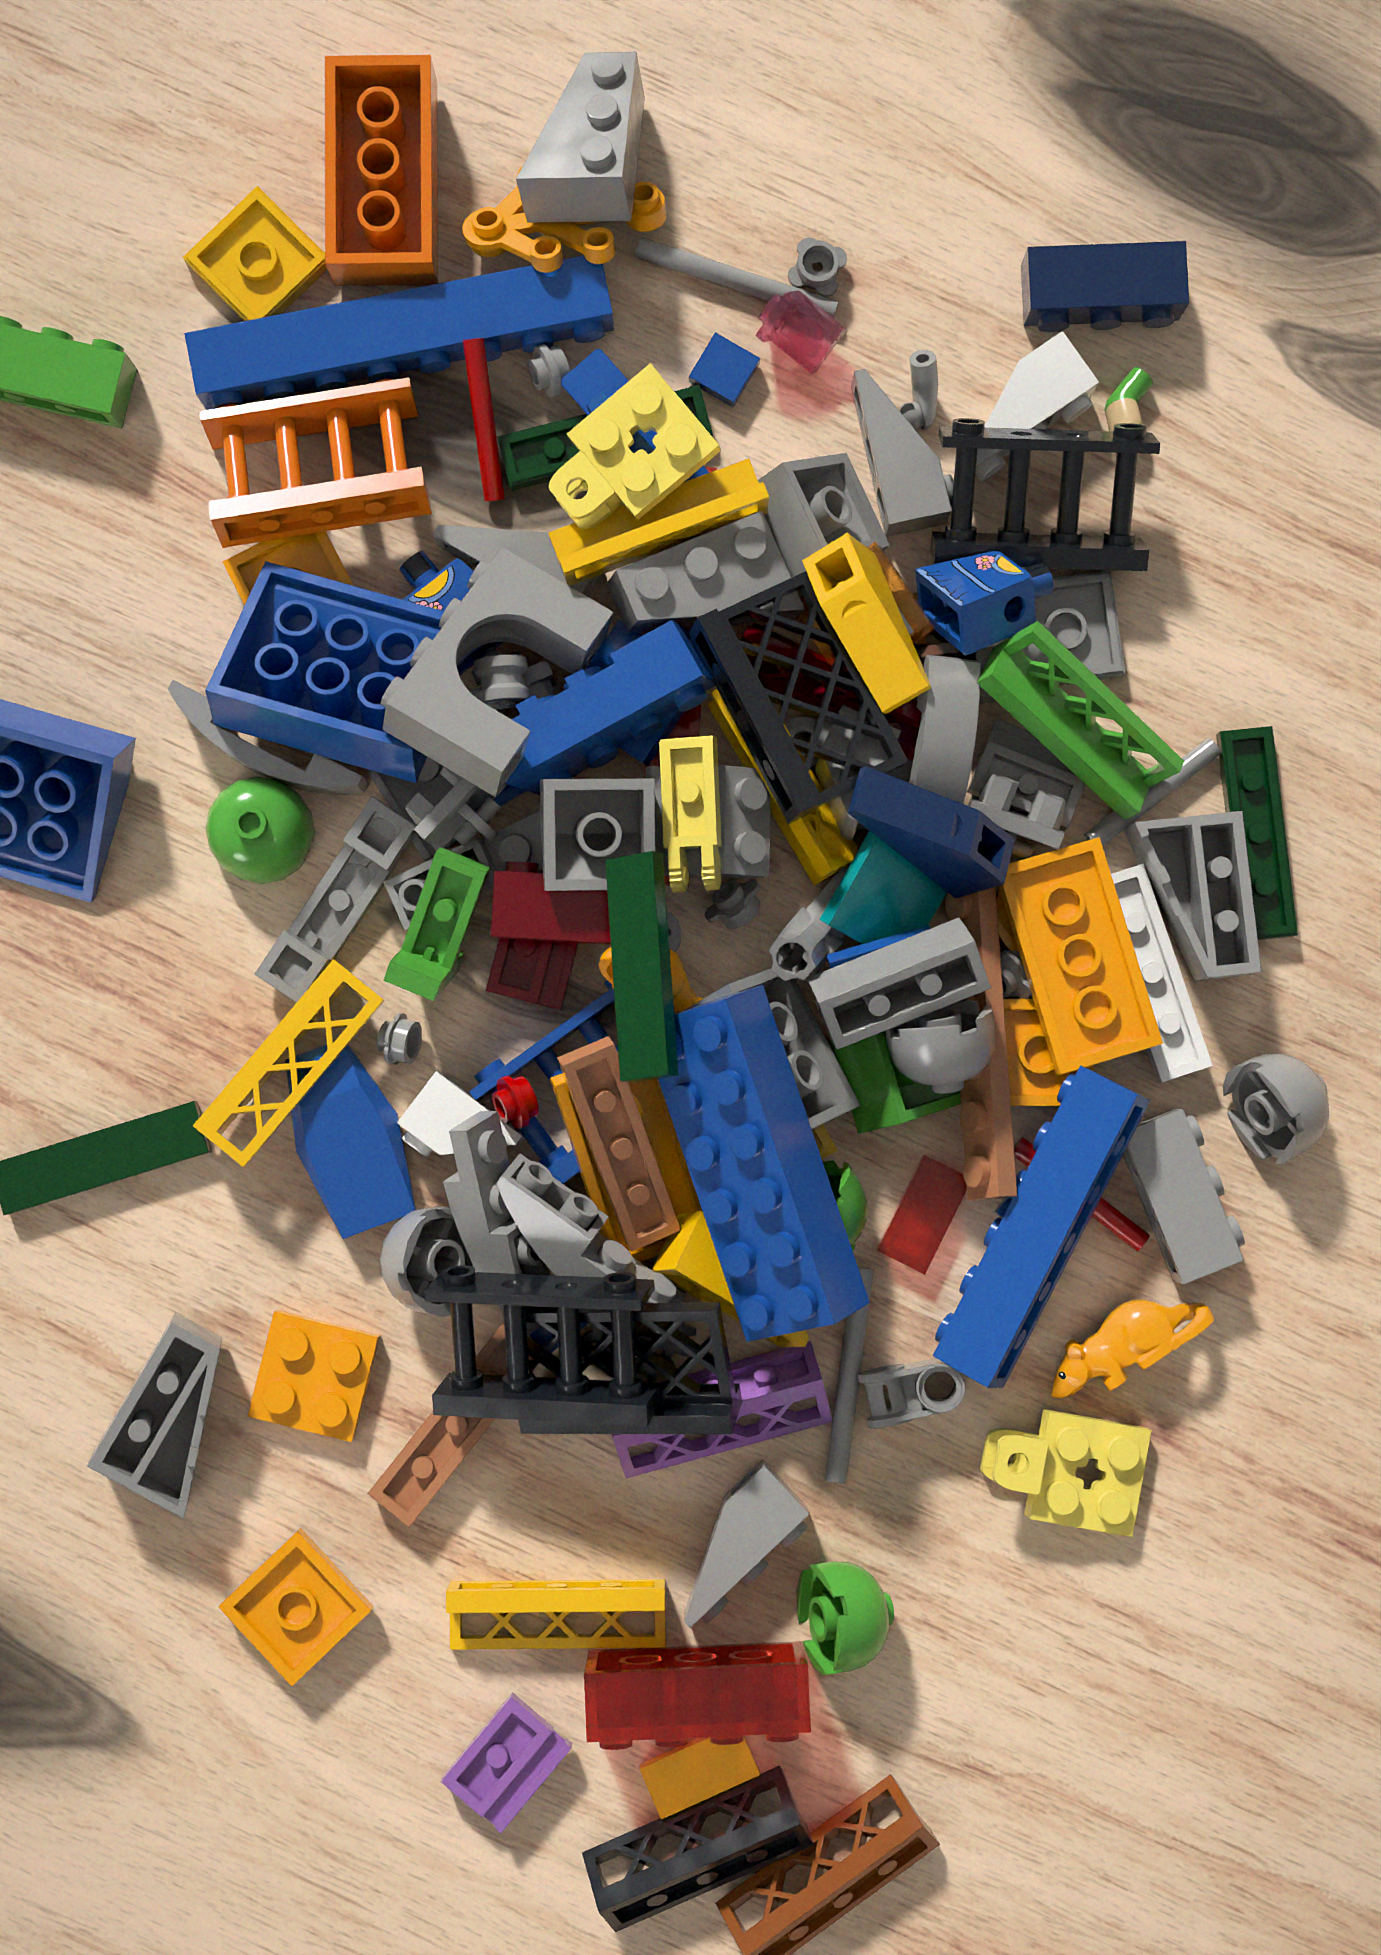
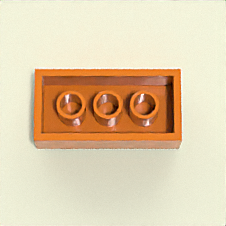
[325,55,438,286]

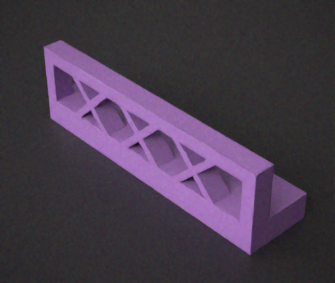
[612,1341,833,1479]

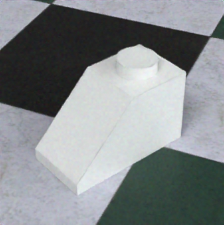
[397,1071,524,1157]

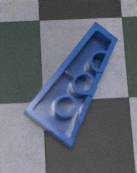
[505,620,715,795]

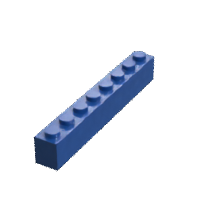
[184,255,614,410]

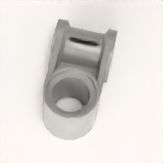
[857,1358,965,1428]

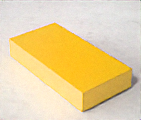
[639,1720,760,1819]

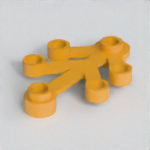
[462,167,666,273]

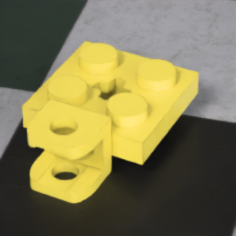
[549,363,721,529]
[980,1409,1152,1537]

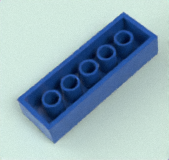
[658,985,870,1342]

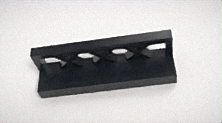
[582,1766,814,1932]

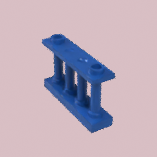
[469,980,618,1184]

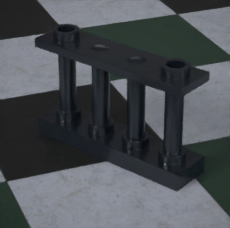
[930,418,1160,571]
[424,1265,661,1427]

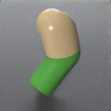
[1104,367,1153,432]

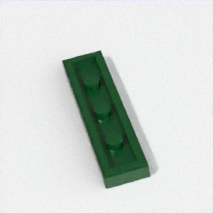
[497,385,713,491]
[1216,726,1298,940]
[605,851,679,1083]
[0,1101,212,1215]

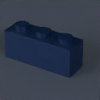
[1021,241,1189,332]

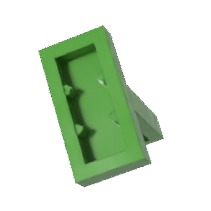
[383,847,491,1001]

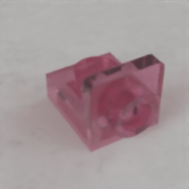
[755,290,847,374]

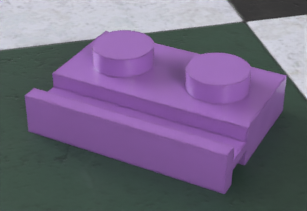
[441,1692,572,1833]

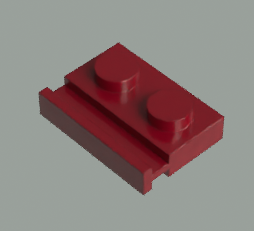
[485,939,579,1011]

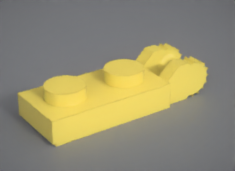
[659,736,722,893]

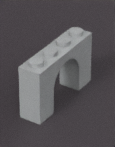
[381,546,613,797]

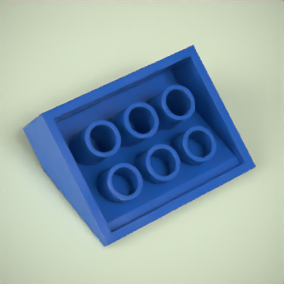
[205,561,444,783]
[0,699,136,903]

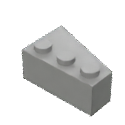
[516,51,645,223]
[607,511,805,633]
[1124,811,1262,982]
[87,1312,222,1519]

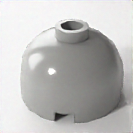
[885,1000,995,1093]
[1223,1054,1329,1164]
[380,1206,477,1317]

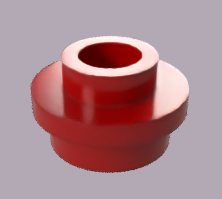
[492,1076,539,1129]

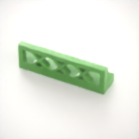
[977,621,1184,820]

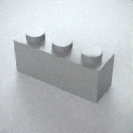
[807,918,991,1050]
[1123,1109,1245,1284]

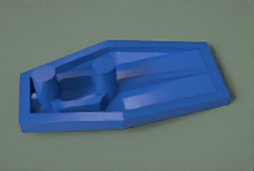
[285,1041,416,1239]

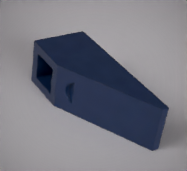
[848,766,1015,899]

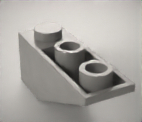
[684,1459,809,1628]

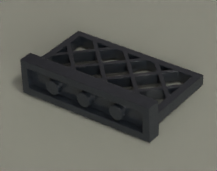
[688,571,909,824]
[503,1302,743,1434]

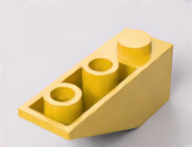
[802,533,932,714]

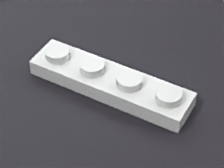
[1111,863,1213,1083]

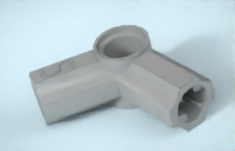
[769,867,847,981]

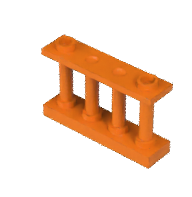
[200,378,432,548]

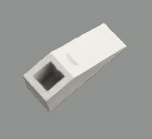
[976,331,1099,482]

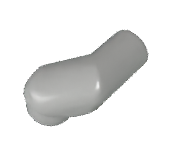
[899,350,939,430]

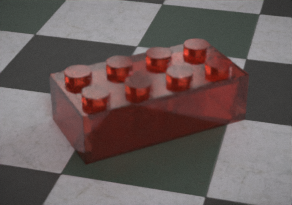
[584,1641,811,1750]

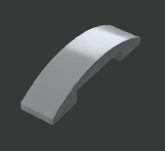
[909,655,981,804]
[168,680,369,795]
[255,796,417,1003]

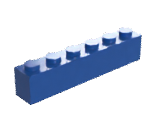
[932,1065,1151,1388]

